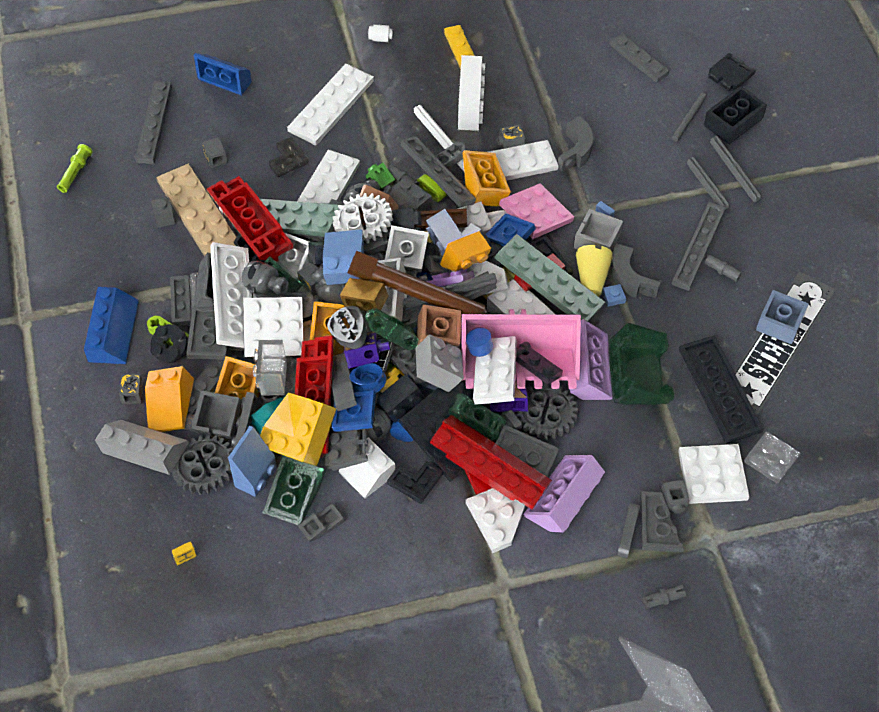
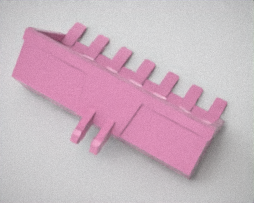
[460,309,581,389]

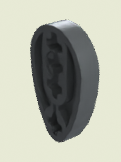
[327,306,367,349]

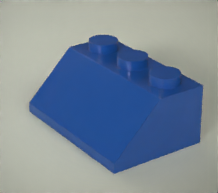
[193,53,252,95]

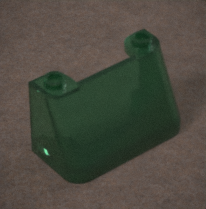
[608,322,674,405]

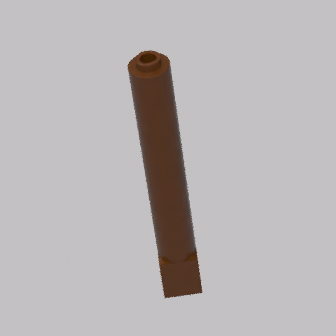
[347,251,487,317]

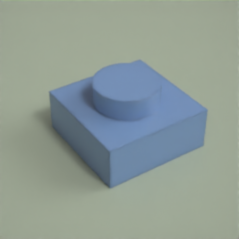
[595,201,615,217]
[602,284,626,307]

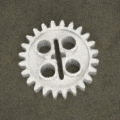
[333,193,393,244]

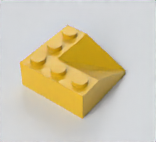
[260,393,337,466]

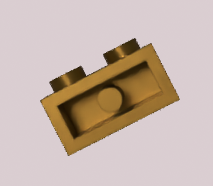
[340,278,389,314]

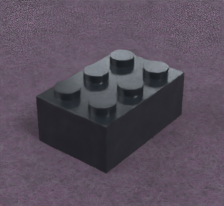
[703,86,767,145]

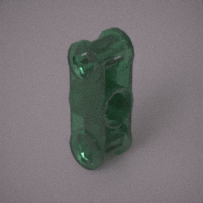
[366,308,419,350]
[448,393,507,440]

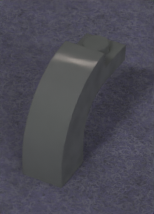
[558,116,593,172]
[611,243,660,298]

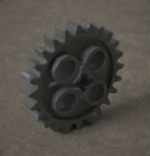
[514,383,578,441]
[172,434,233,495]

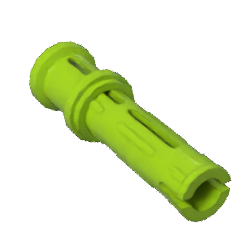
[57,144,93,193]

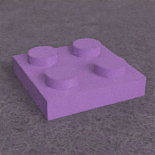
[427,269,475,287]

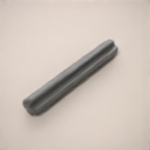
[687,157,730,211]

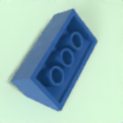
[84,287,139,364]

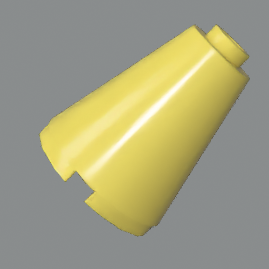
[576,245,613,296]

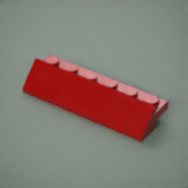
[207,176,294,261]
[295,336,334,458]
[430,415,552,510]

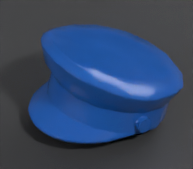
[349,363,386,393]

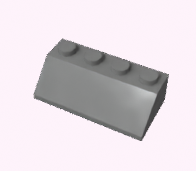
[95,420,189,475]

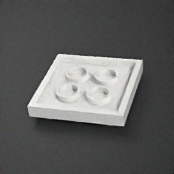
[243,297,303,357]
[678,444,749,504]

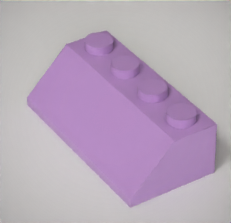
[570,319,613,400]
[523,455,605,532]

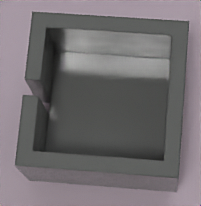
[191,390,243,440]

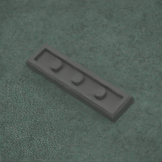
[332,353,357,411]

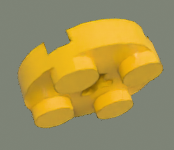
[380,366,404,393]

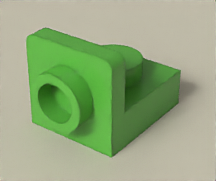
[365,163,395,190]

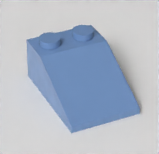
[323,229,364,285]
[228,426,277,497]

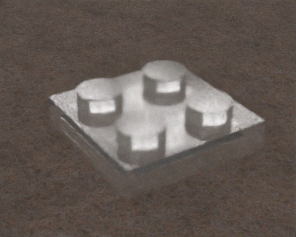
[744,431,800,484]

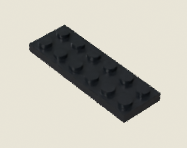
[679,335,763,444]

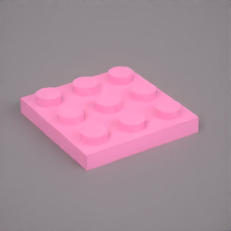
[499,184,574,239]

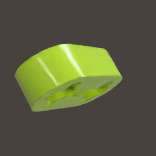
[416,174,446,202]

